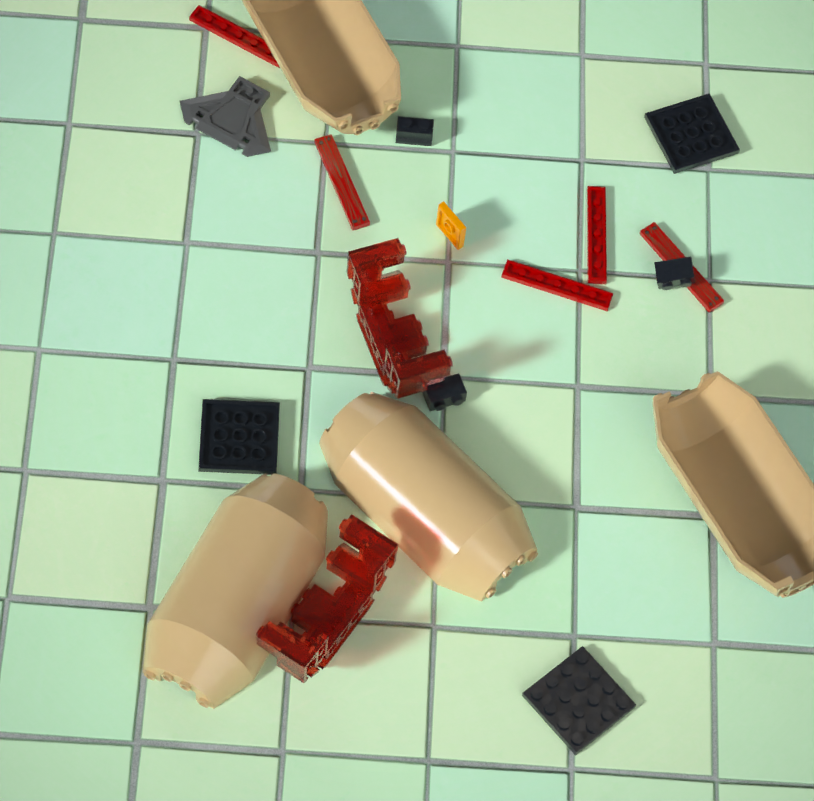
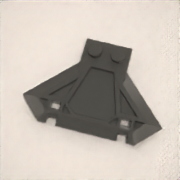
[180,76,271,157]

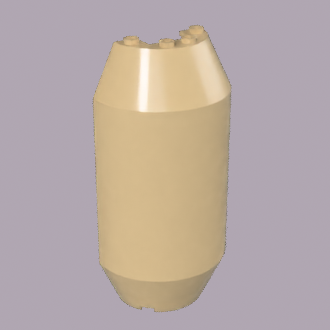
[242,0,401,135]
[652,371,814,598]
[319,392,538,602]
[143,473,328,709]

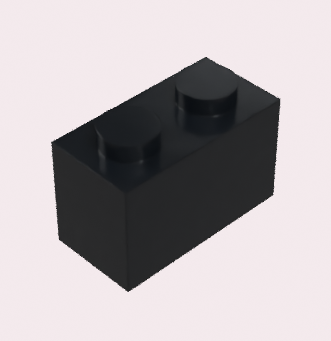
[395,116,434,146]
[654,257,695,290]
[422,373,467,411]

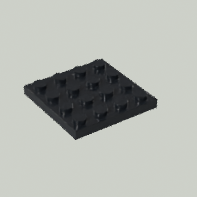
[644,93,740,174]
[198,399,280,475]
[522,646,636,756]

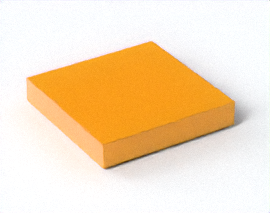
[436,201,466,250]

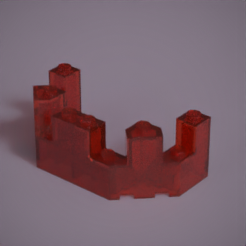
[346,238,453,399]
[256,514,398,683]

